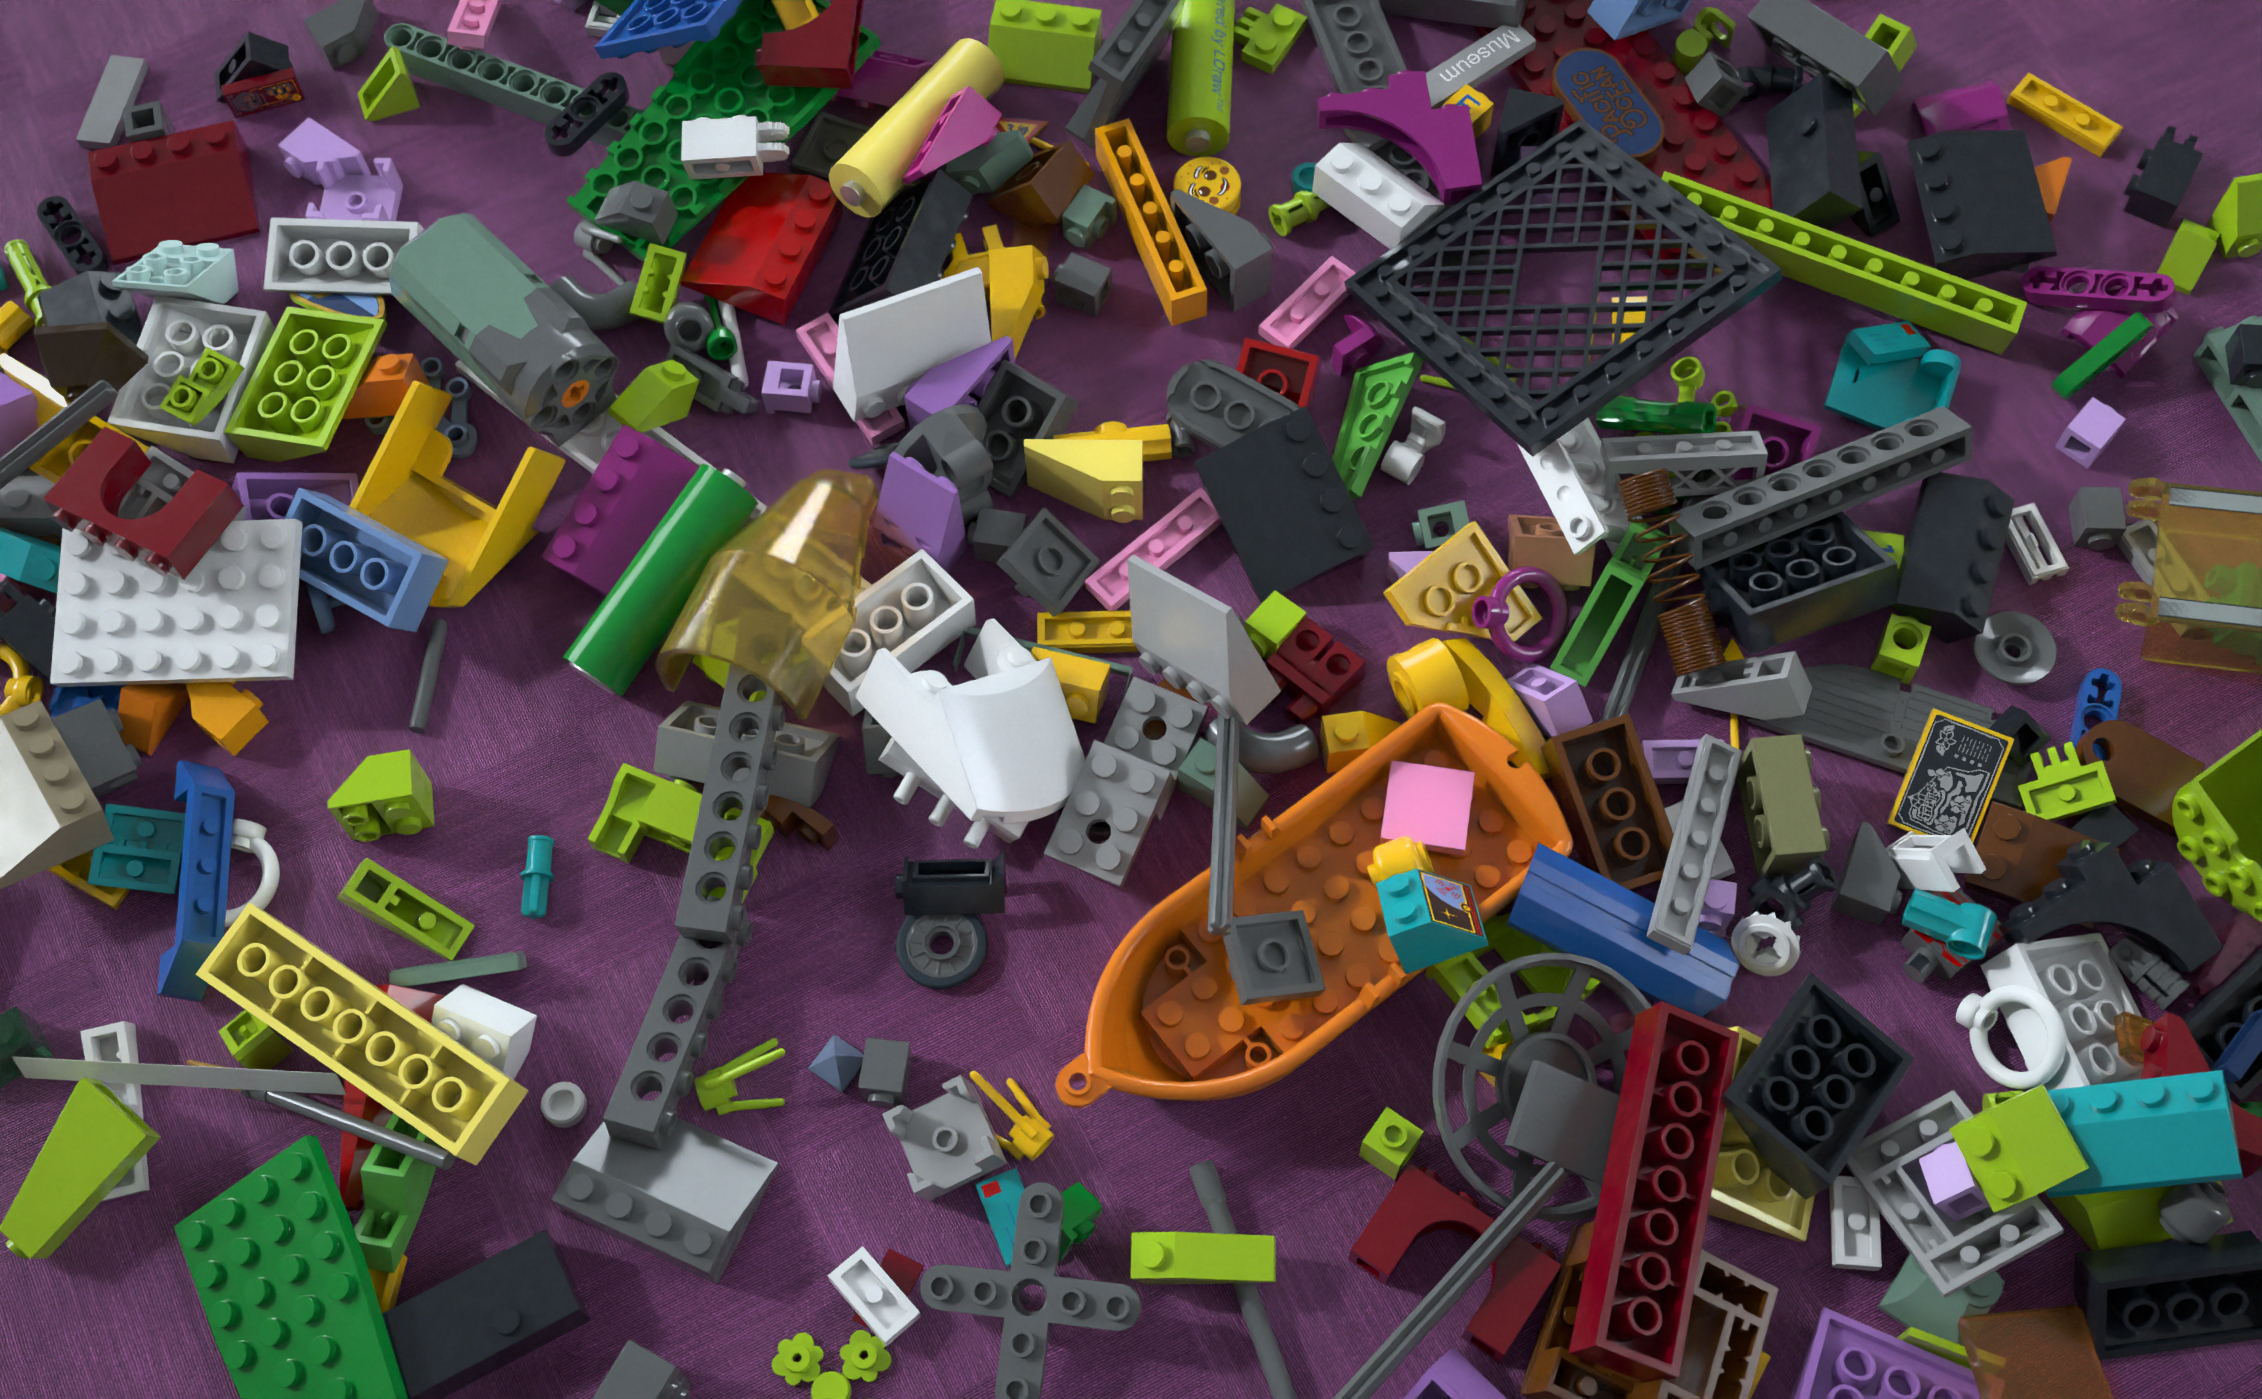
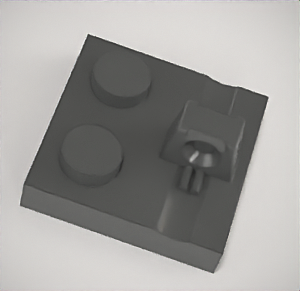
[996,507,1101,617]
[1223,910,1326,1006]

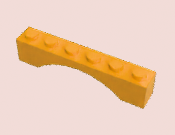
[185,682,269,756]

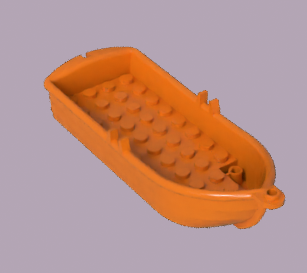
[1056,702,1573,1109]

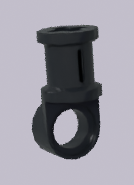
[1737,63,1803,102]

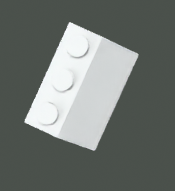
[1312,143,1445,249]

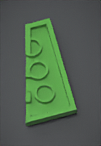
[1332,352,1424,500]

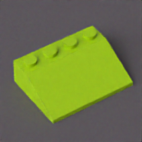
[224,307,387,462]

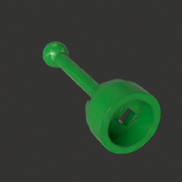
[703,294,738,360]

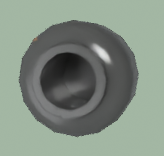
[663,301,714,353]
[2159,1181,2231,1244]

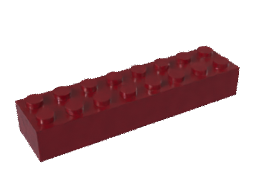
[1569,1001,1740,1382]

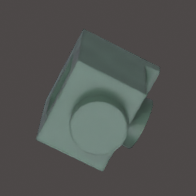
[1062,184,1117,249]
[1412,500,1469,551]

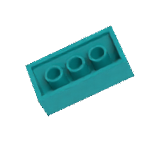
[2047,1070,2243,1198]

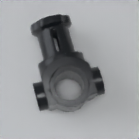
[1747,856,1839,932]

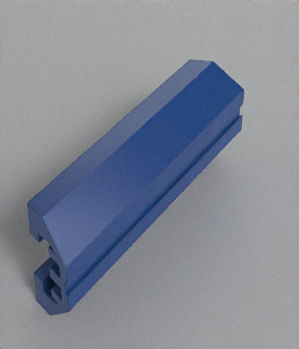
[1507,843,1740,1017]

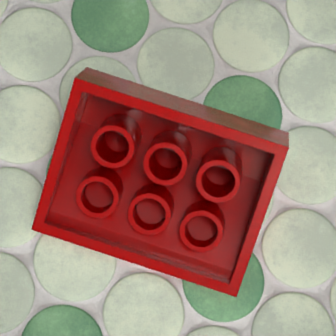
[681,172,843,325]

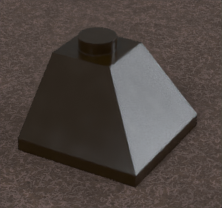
[34,321,149,403]

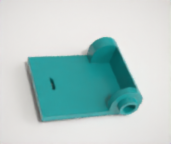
[1822,332,1962,431]

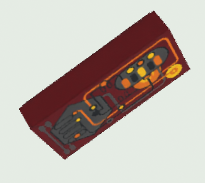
[221,68,305,118]

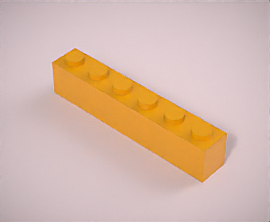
[1095,118,1207,326]

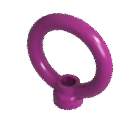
[1472,566,1568,663]

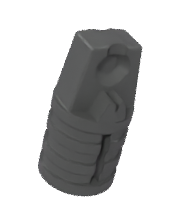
[2108,934,2191,1011]

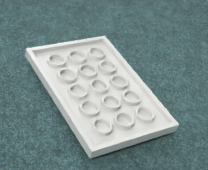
[50,519,302,687]

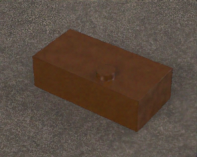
[1541,713,1674,892]

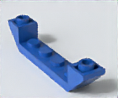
[157,760,235,1002]

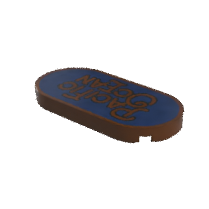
[1552,48,1665,164]

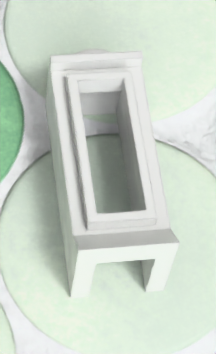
[1885,828,1987,892]

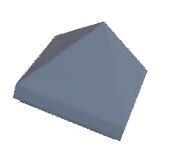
[808,1034,864,1093]

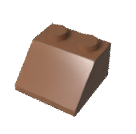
[1508,514,1595,591]

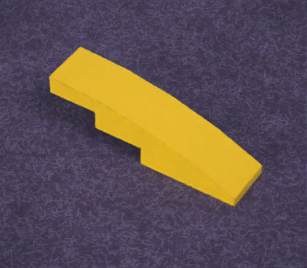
[1442,637,1551,779]

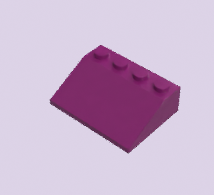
[541,425,699,598]

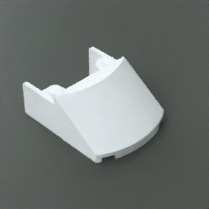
[856,619,1085,824]

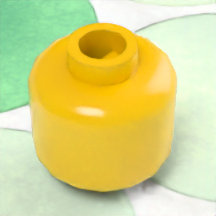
[1367,836,1434,890]

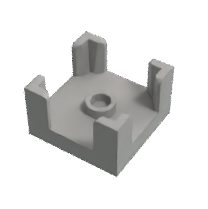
[882,1075,1007,1202]

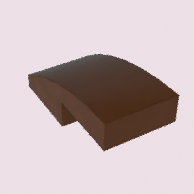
[759,794,839,851]

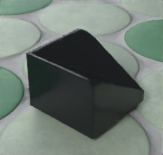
[1989,705,2051,768]

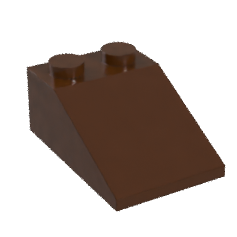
[1964,802,2119,930]

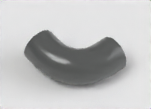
[550,275,640,331]
[1204,718,1318,774]

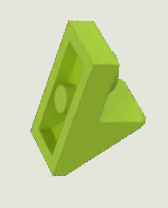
[2157,218,2220,296]

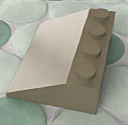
[0,700,114,890]

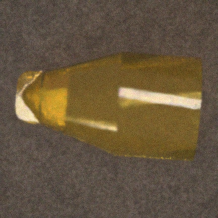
[654,469,879,720]

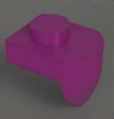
[1332,315,1384,376]

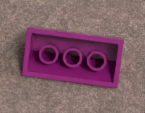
[830,50,936,109]

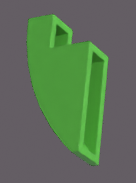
[1550,518,1668,687]
[354,1113,442,1273]

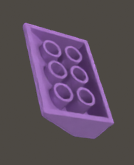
[1789,1307,2001,1399]

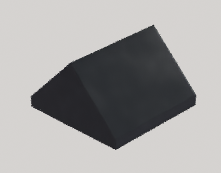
[1490,88,1565,178]

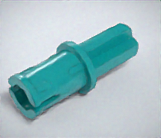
[520,835,554,919]

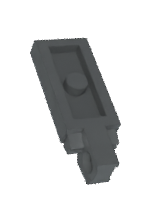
[664,344,761,415]

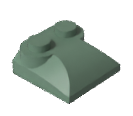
[1877,1252,2005,1347]

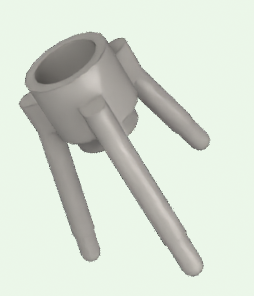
[574,219,671,286]

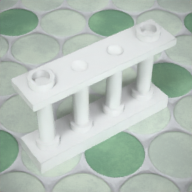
[1518,418,1642,555]

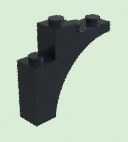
[1998,840,2223,972]

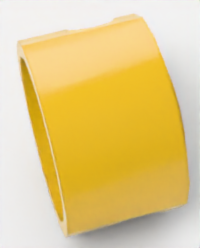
[1387,638,1469,720]

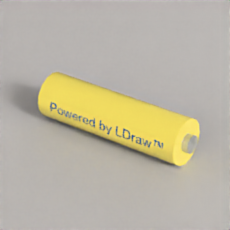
[829,38,1004,217]

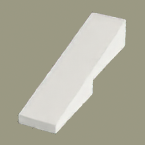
[80,1021,150,1201]

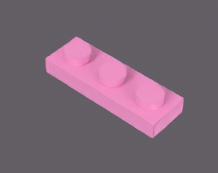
[447,0,501,50]
[1258,256,1356,349]

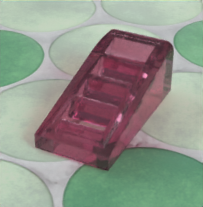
[2192,912,2262,997]

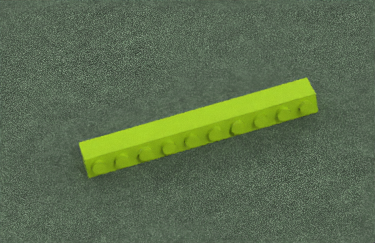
[1661,171,2027,355]

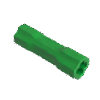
[1596,396,1717,434]

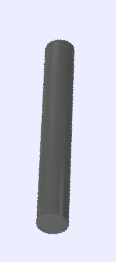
[409,619,449,733]

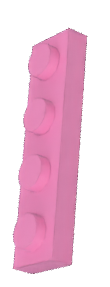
[796,313,905,446]
[1085,487,1222,611]

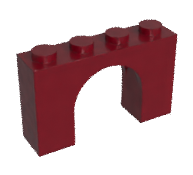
[43,427,244,580]
[1348,1163,1562,1363]

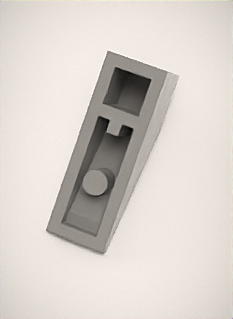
[1671,651,1812,720]

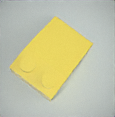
[1024,439,1143,523]

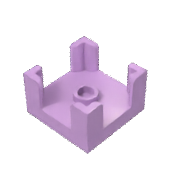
[305,156,403,221]

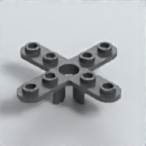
[920,1182,1142,1399]

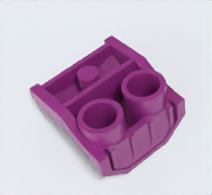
[1911,80,2009,137]
[2061,285,2179,379]

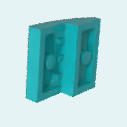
[87,803,186,895]

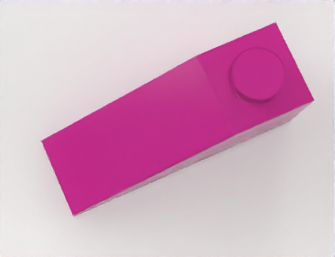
[901,85,1002,184]

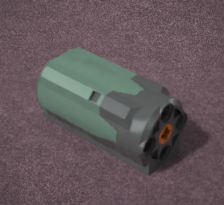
[389,213,619,448]

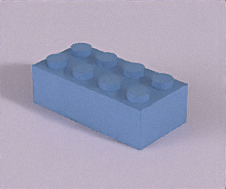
[285,488,449,632]

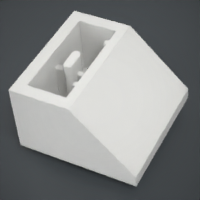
[431,984,537,1080]

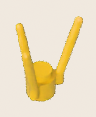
[970,1071,1055,1161]

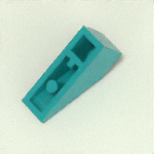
[0,527,61,593]

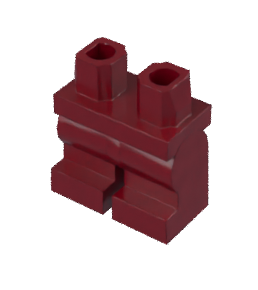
[1266,616,1366,725]

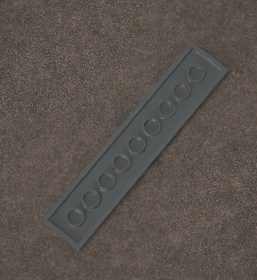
[1302,0,1486,286]

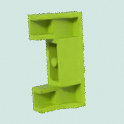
[588,763,774,903]

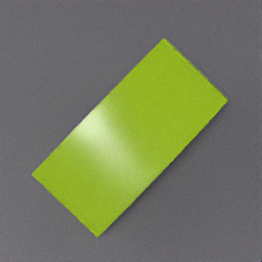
[159,347,244,426]

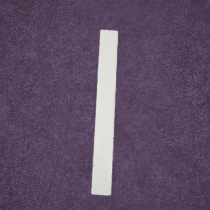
[12,1057,347,1095]

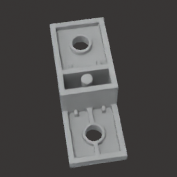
[1044,677,1209,888]

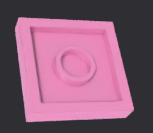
[1380,760,1475,856]

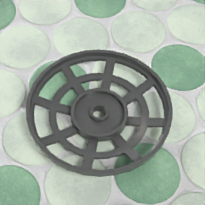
[1432,953,1651,1221]

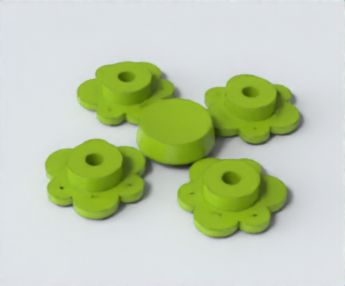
[772,1330,892,1399]

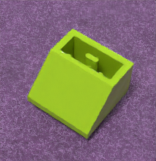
[328,749,435,842]

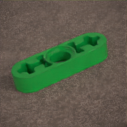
[2051,311,2154,401]

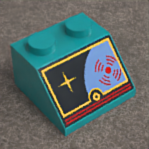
[1376,869,1489,974]

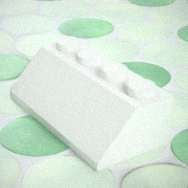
[264,218,425,296]
[800,549,976,716]

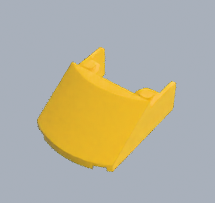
[349,380,566,608]

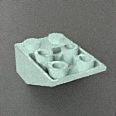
[112,240,239,304]

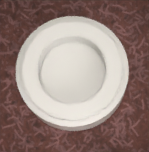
[541,1082,587,1128]

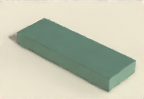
[389,951,527,987]

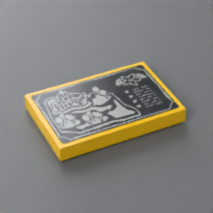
[1886,708,2014,843]

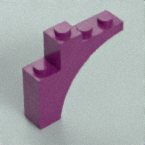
[1317,70,1482,206]

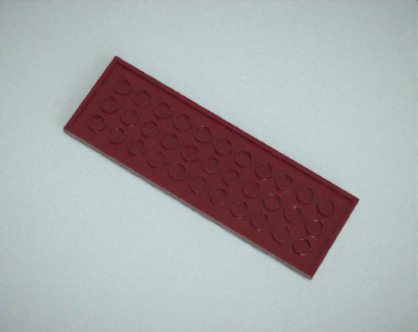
[1473,0,1773,277]

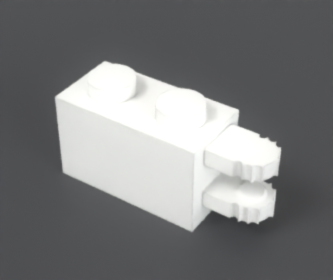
[681,115,789,180]

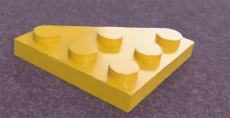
[1383,521,1542,642]

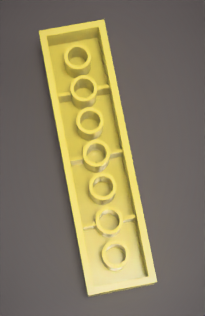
[196,903,529,1166]

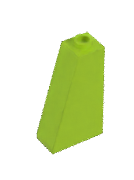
[0,1077,161,1260]

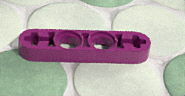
[2021,266,2177,313]

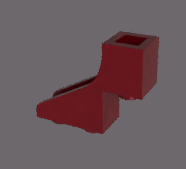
[2140,1012,2262,1179]

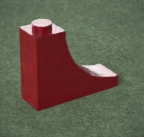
[755,0,864,89]

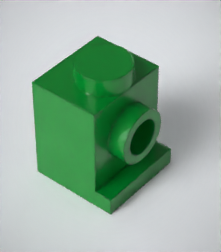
[1058,1181,1102,1263]

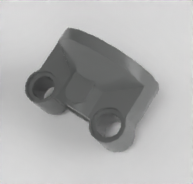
[894,404,994,528]

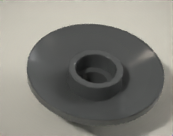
[1973,611,2057,686]

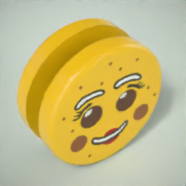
[1173,157,1241,215]

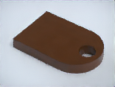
[2075,720,2205,837]

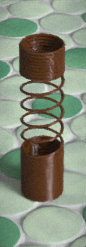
[1616,468,1727,677]

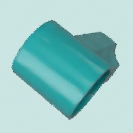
[1902,888,1997,960]

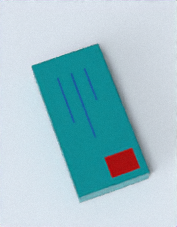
[1847,321,1931,365]
[975,1168,1025,1269]

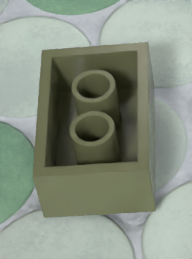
[1736,734,1830,879]

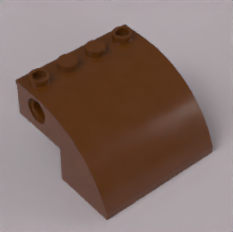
[1520,1221,1779,1399]

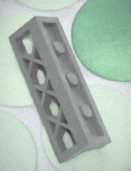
[1600,431,1768,500]

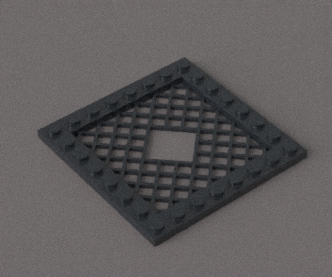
[1344,119,1782,457]

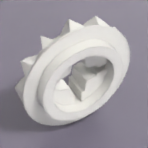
[1731,911,1801,976]

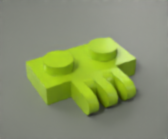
[1233,3,1308,74]
[2018,741,2117,822]

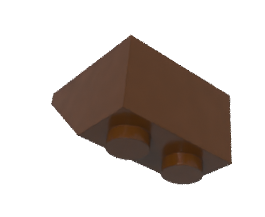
[986,140,1095,227]

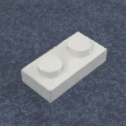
[1829,1176,1882,1271]
[828,1246,921,1347]

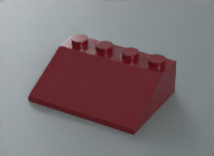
[87,120,260,265]

